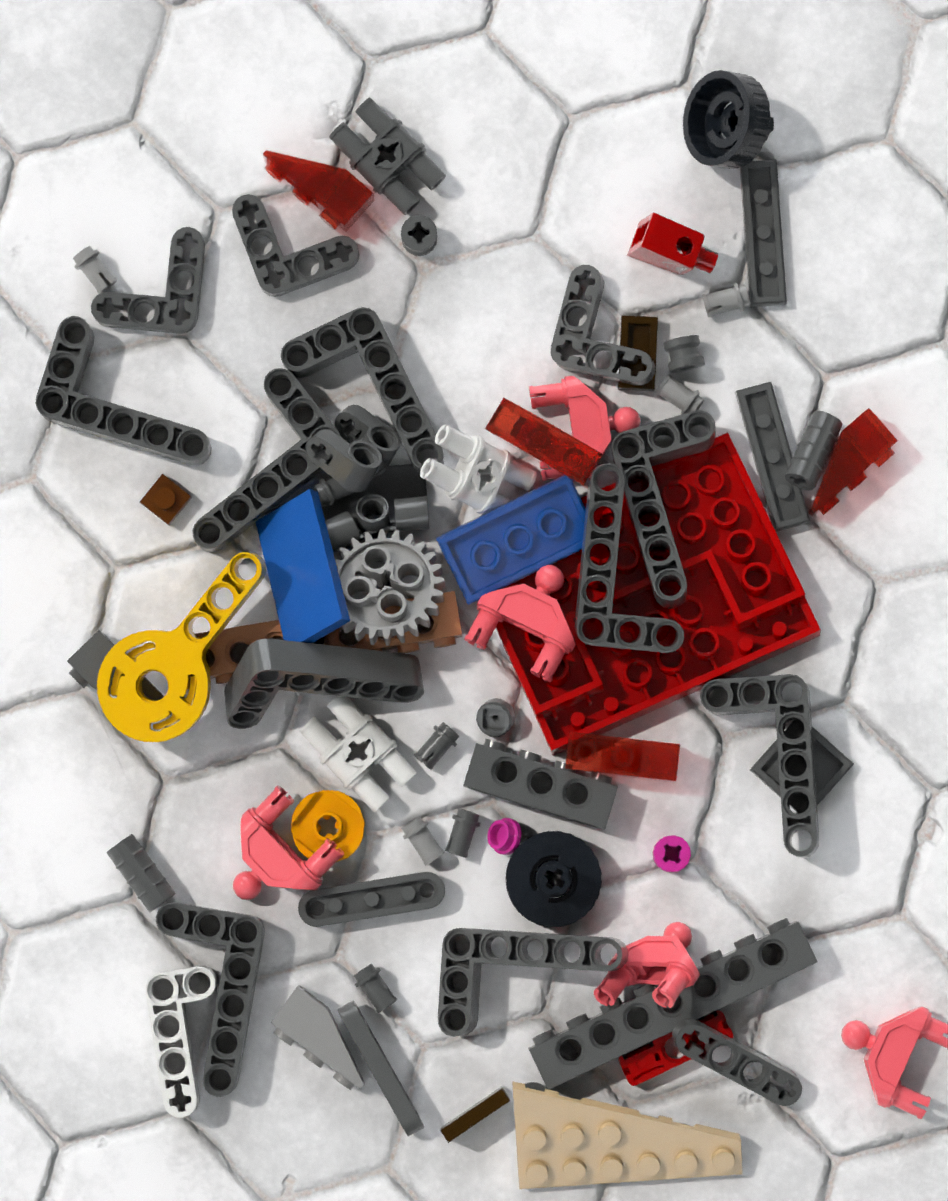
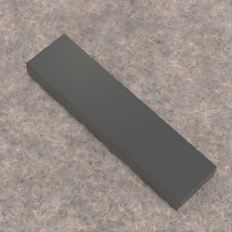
[740,160,787,307]
[735,382,811,532]

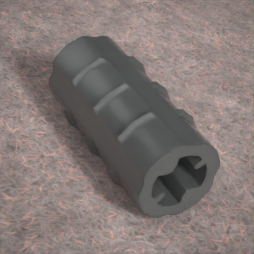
[785,411,843,490]
[106,834,176,913]

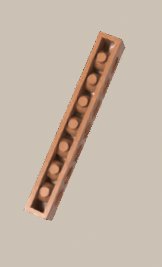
[188,591,462,689]

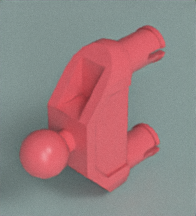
[529,376,641,481]
[464,565,576,682]
[233,785,344,900]
[594,922,700,1008]
[841,1006,948,1119]

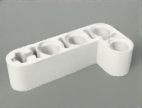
[146,966,218,1118]

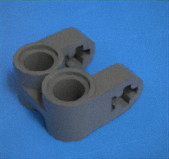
[306,404,401,492]

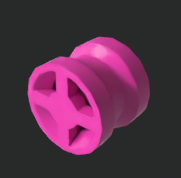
[652,835,691,872]

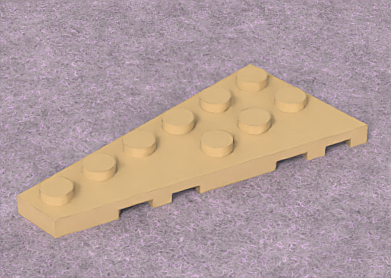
[512,1081,742,1189]

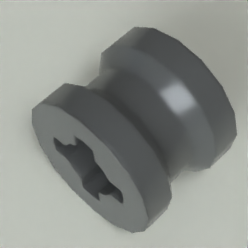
[401,215,437,256]
[663,335,705,373]

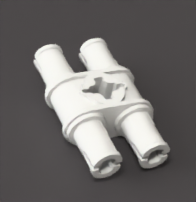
[420,425,537,514]
[299,696,417,812]

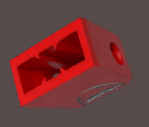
[627,212,718,275]

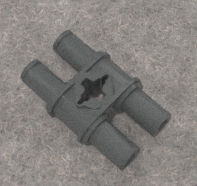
[329,97,446,215]

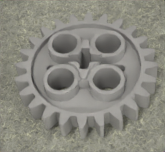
[335,529,445,646]

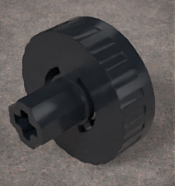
[683,70,774,169]
[505,831,602,927]

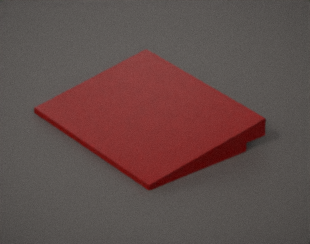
[495,432,821,756]

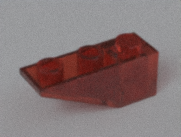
[262,150,375,232]
[485,397,602,486]
[808,408,898,517]
[565,732,680,783]

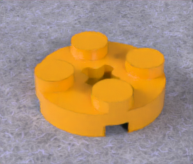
[291,790,365,862]

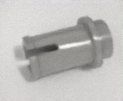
[73,246,117,294]
[702,283,750,318]
[655,374,704,415]
[401,816,445,866]

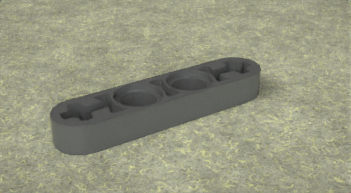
[337,1000,424,1137]
[672,1018,802,1106]

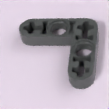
[232,194,359,297]
[91,227,205,334]
[550,265,655,386]

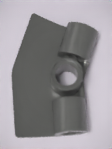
[312,463,430,553]

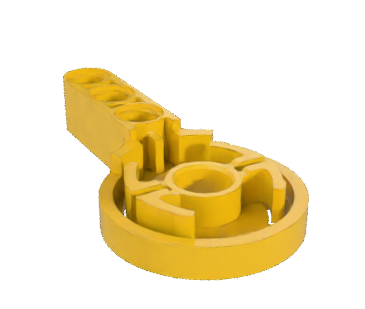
[97,552,267,742]

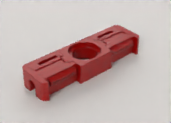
[618,1010,734,1086]

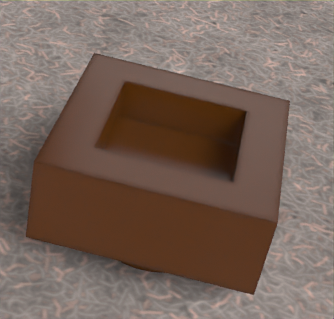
[140,474,192,526]

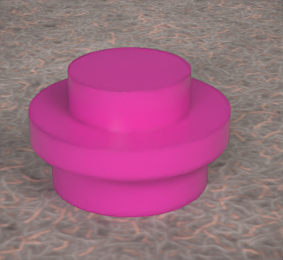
[487,818,522,855]

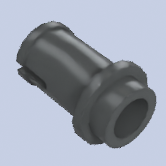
[314,478,354,506]
[414,722,460,770]
[445,808,481,858]
[354,963,398,1013]

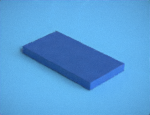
[436,473,586,605]
[255,489,350,643]

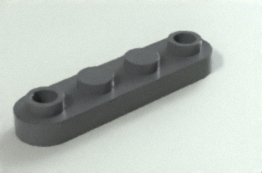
[298,872,445,927]

